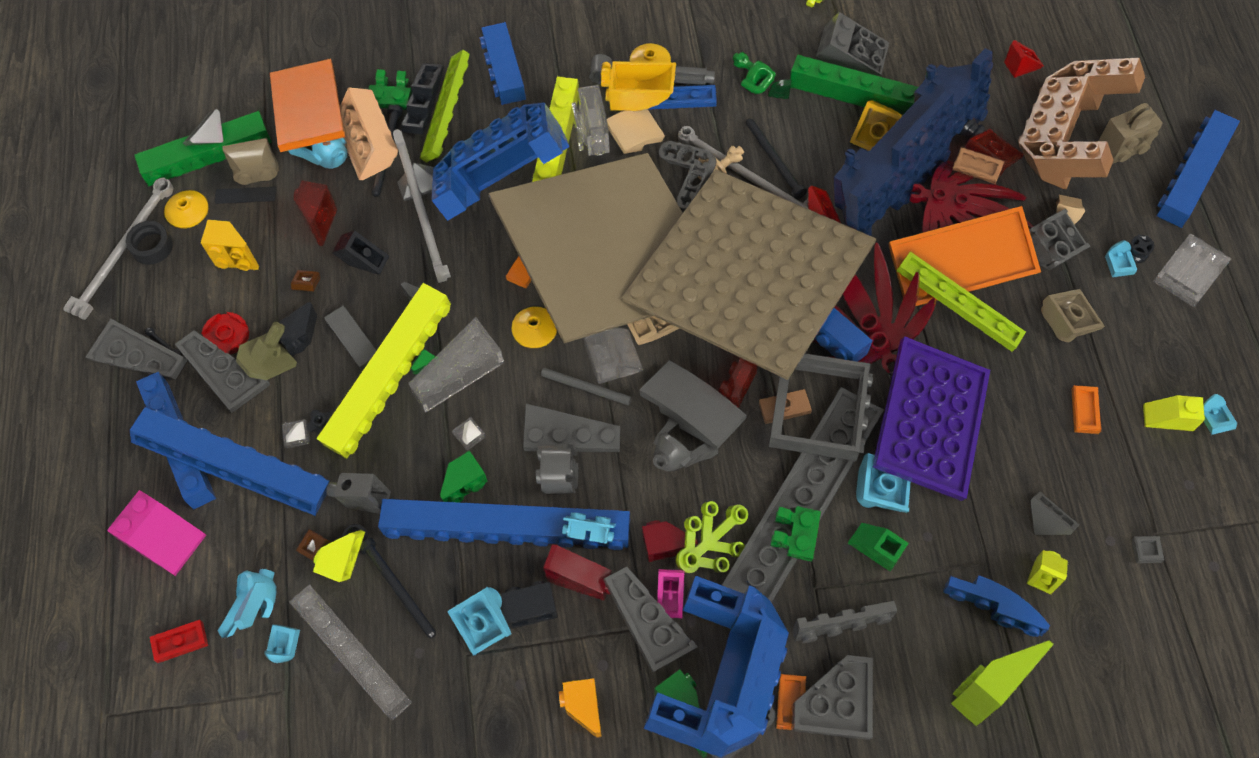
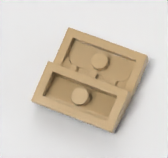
[604,109,665,154]
[627,316,679,345]

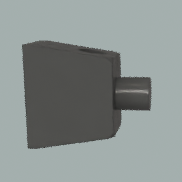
[327,473,391,514]

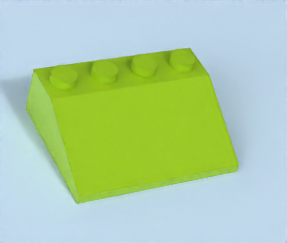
[951,641,1054,726]

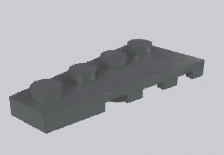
[85,319,188,380]
[175,331,270,413]
[523,404,620,452]
[603,567,698,672]
[792,601,897,643]

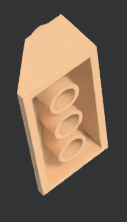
[340,87,398,180]

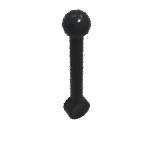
[145,327,182,356]

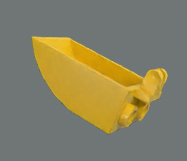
[601,62,676,111]

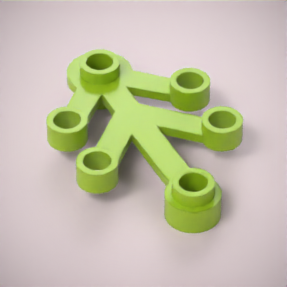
[676,501,748,573]

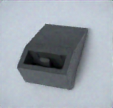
[816,12,889,76]

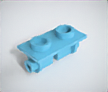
[562,512,616,544]

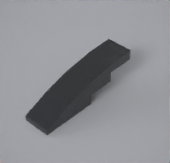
[401,63,444,135]

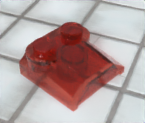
[966,129,1024,176]
[719,358,758,408]

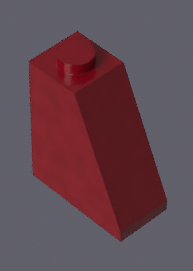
[543,544,612,601]

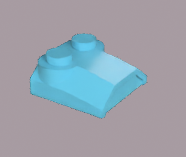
[856,453,911,513]
[447,587,511,656]

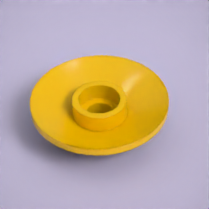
[630,43,671,63]
[164,190,209,229]
[512,307,557,348]

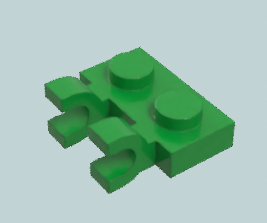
[369,69,412,110]
[770,506,821,561]

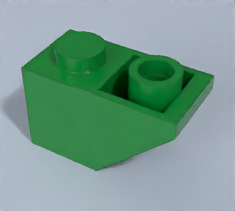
[440,451,488,503]
[848,523,909,572]

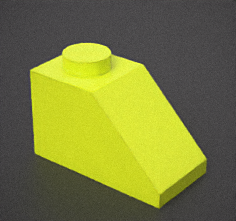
[1143,395,1205,431]
[313,530,365,582]
[1027,550,1068,595]

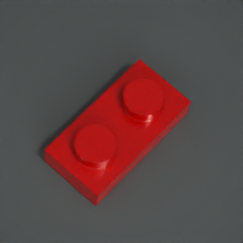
[150,620,208,663]

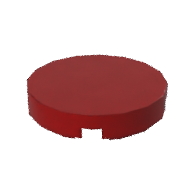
[202,312,249,355]

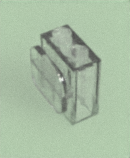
[571,85,610,156]
[1153,233,1231,307]

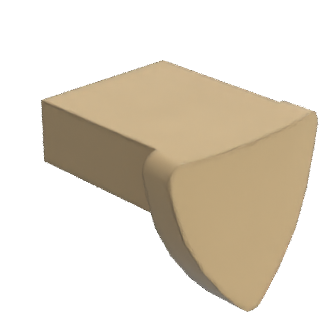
[1056,195,1085,224]

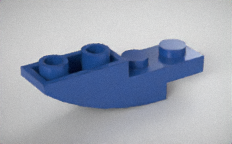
[943,575,1050,637]

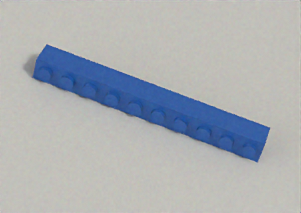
[378,499,630,550]

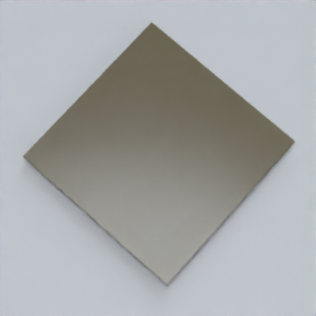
[488,153,683,343]
[622,169,876,380]

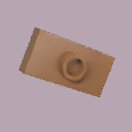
[953,147,1004,184]
[759,389,812,424]

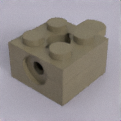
[1099,103,1163,164]

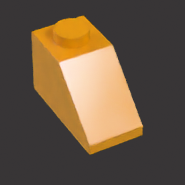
[559,679,602,737]

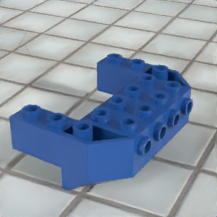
[432,102,570,221]
[644,576,789,758]

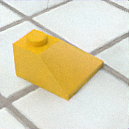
[850,100,903,151]

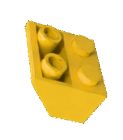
[201,220,259,271]

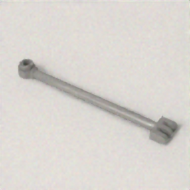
[678,126,808,209]
[393,129,451,283]
[64,178,173,320]

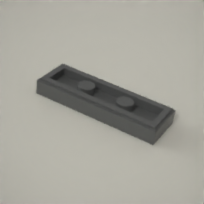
[324,305,376,370]

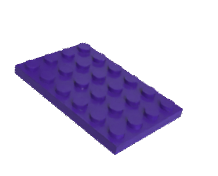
[872,336,990,501]

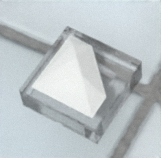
[452,417,486,451]
[282,419,310,448]

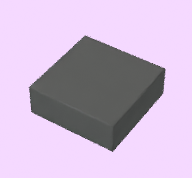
[1131,536,1164,563]

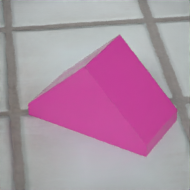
[657,569,684,618]

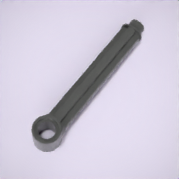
[589,54,715,85]

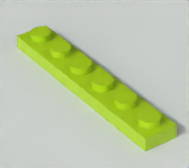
[420,50,470,163]
[896,251,1026,352]

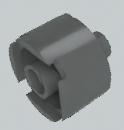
[536,444,579,494]

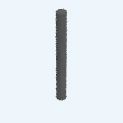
[541,368,632,406]

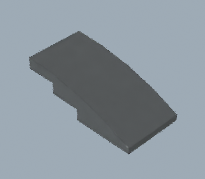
[639,360,747,449]

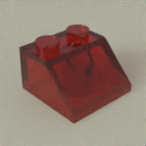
[294,180,337,246]

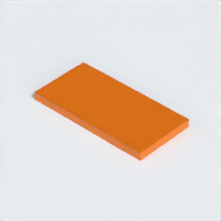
[270,59,345,152]
[888,206,1041,307]

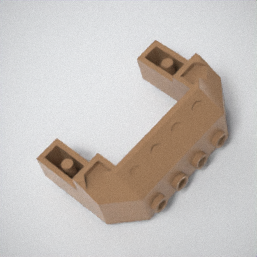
[1019,58,1145,189]

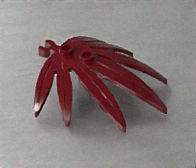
[909,161,1034,233]
[813,243,936,373]

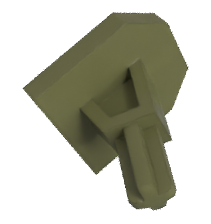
[236,322,297,380]

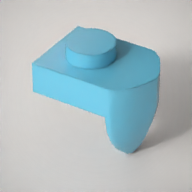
[1105,240,1137,277]
[1203,394,1237,435]
[264,624,300,663]

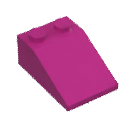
[107,490,206,576]

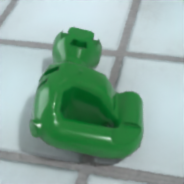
[733,52,776,94]

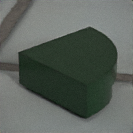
[768,80,792,99]

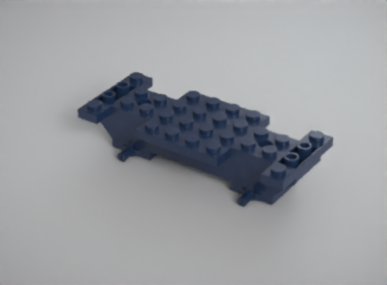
[834,48,993,236]

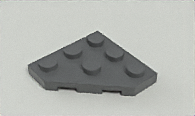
[791,655,873,740]

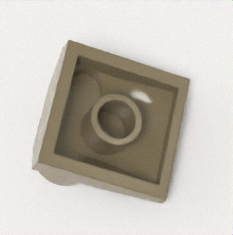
[222,138,279,185]
[1041,289,1105,342]

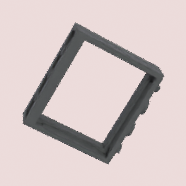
[769,354,873,461]

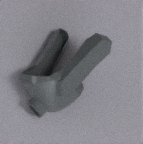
[653,417,718,472]

